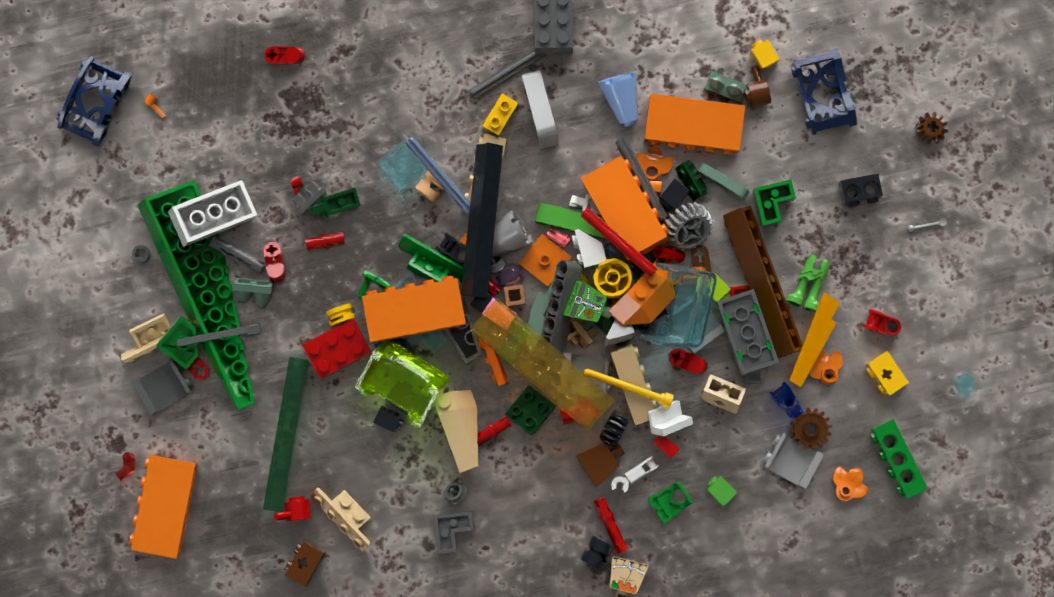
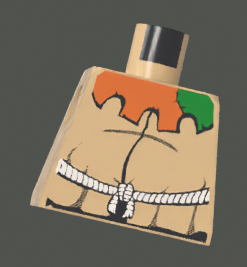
[610,556,649,597]

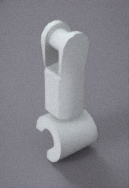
[609,456,659,493]

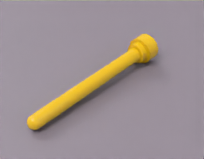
[584,369,674,409]

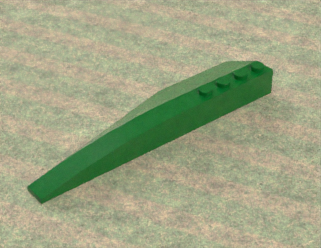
[137,180,255,410]

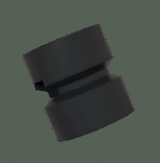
[580,536,614,571]

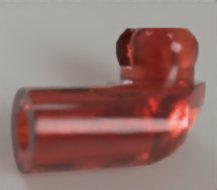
[115,452,136,480]

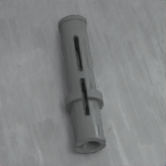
[209,235,265,274]

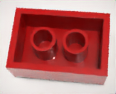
[302,318,372,380]

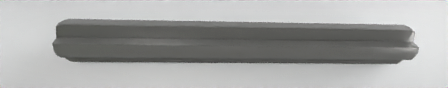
[469,49,548,99]
[615,137,668,222]

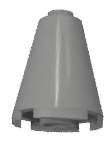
[492,210,533,258]

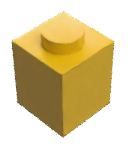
[750,40,779,72]

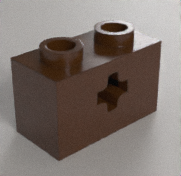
[284,541,326,587]

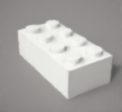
[168,180,257,247]

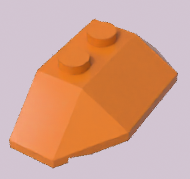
[608,259,676,325]

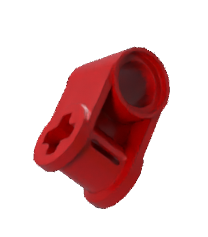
[863,309,902,337]

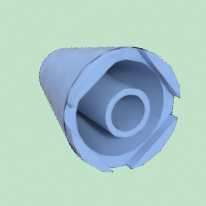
[598,72,638,126]

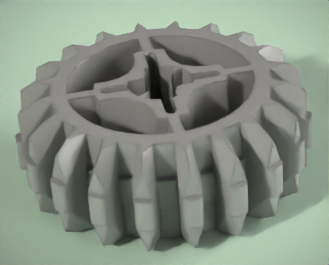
[665,202,714,252]

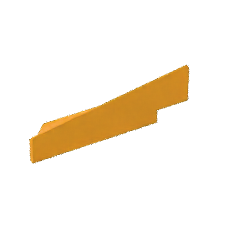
[790,293,840,387]

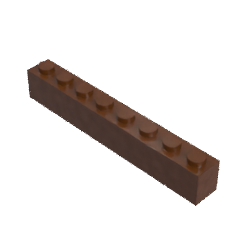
[723,205,803,359]

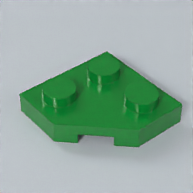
[156,315,199,370]

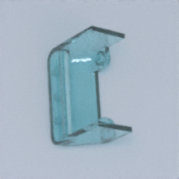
[640,263,717,348]

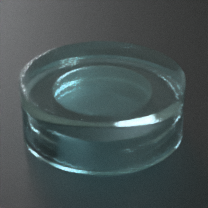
[955,374,975,393]

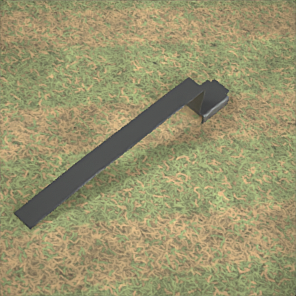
[177,324,261,346]

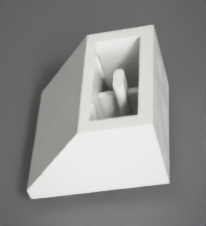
[572,229,606,271]

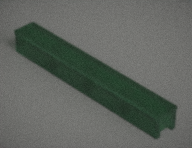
[263,357,310,512]

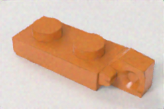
[478,334,509,386]

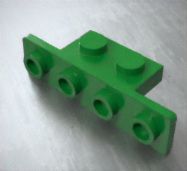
[398,234,464,283]

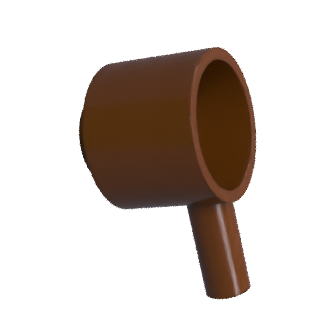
[744,66,771,108]

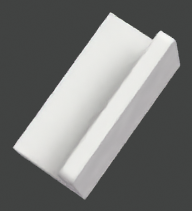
[648,400,693,436]

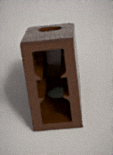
[576,443,625,487]

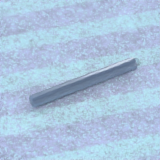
[405,137,470,215]

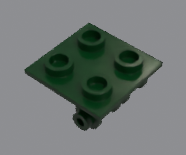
[505,385,556,436]

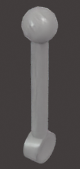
[907,219,947,233]

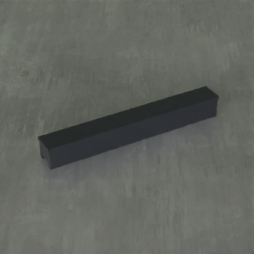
[461,142,503,298]

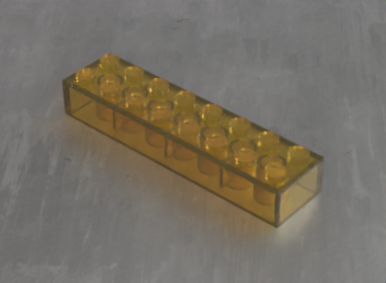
[470,298,615,431]

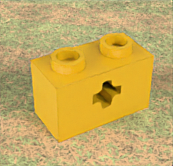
[482,94,519,137]
[866,351,909,396]

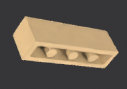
[609,343,658,425]

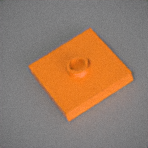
[518,234,572,287]

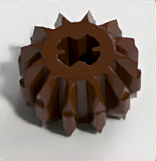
[915,112,948,144]

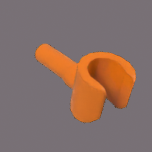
[145,94,166,119]

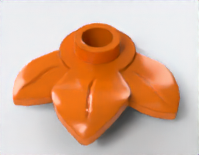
[636,146,674,181]
[808,350,843,385]
[833,467,869,502]

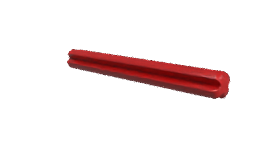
[581,208,657,277]

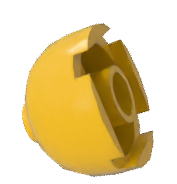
[593,258,633,298]

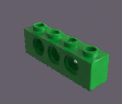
[870,419,928,499]

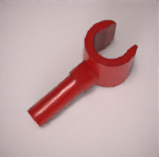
[291,176,303,196]

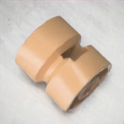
[415,171,444,202]

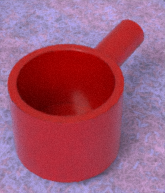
[274,496,312,522]

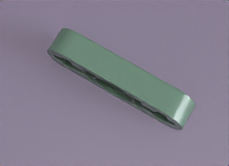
[697,163,749,200]

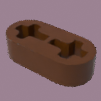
[691,245,712,281]

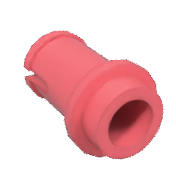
[546,226,571,248]

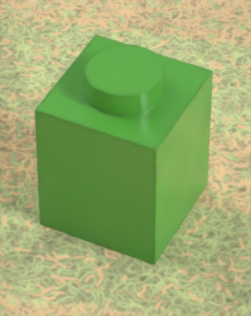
[707,476,737,506]

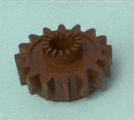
[789,408,832,450]

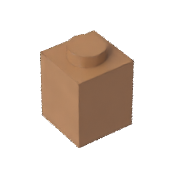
[504,284,526,307]

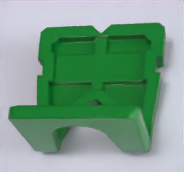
[357,270,391,300]
[648,482,693,524]

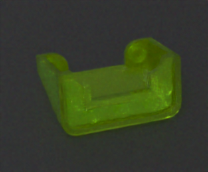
[354,341,450,428]

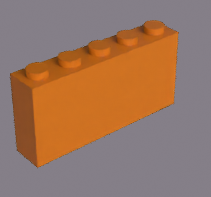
[644,94,745,156]
[581,156,670,263]
[362,276,466,343]
[129,455,198,559]

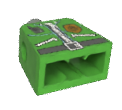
[563,280,612,322]

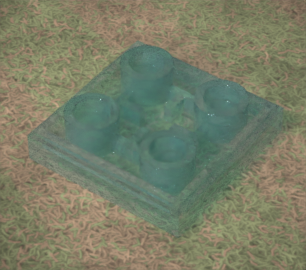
[377,138,428,192]

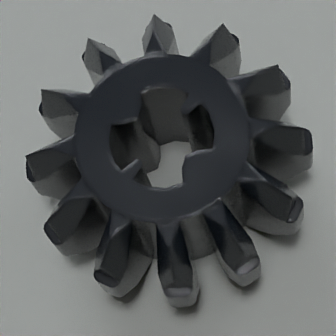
[600,413,628,447]

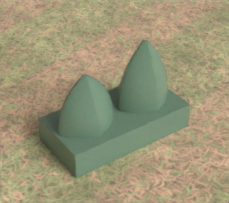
[704,71,746,103]
[233,278,274,309]

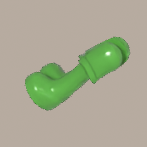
[786,255,829,313]

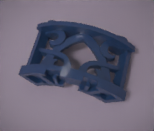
[791,48,857,135]
[56,56,132,147]

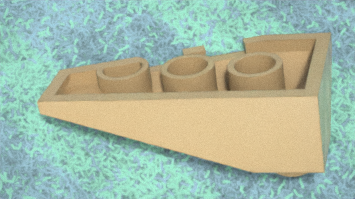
[433,390,478,474]

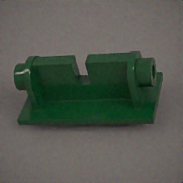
[675,160,708,201]

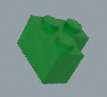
[752,180,796,228]

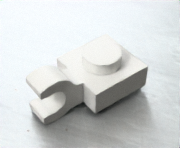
[569,194,601,217]

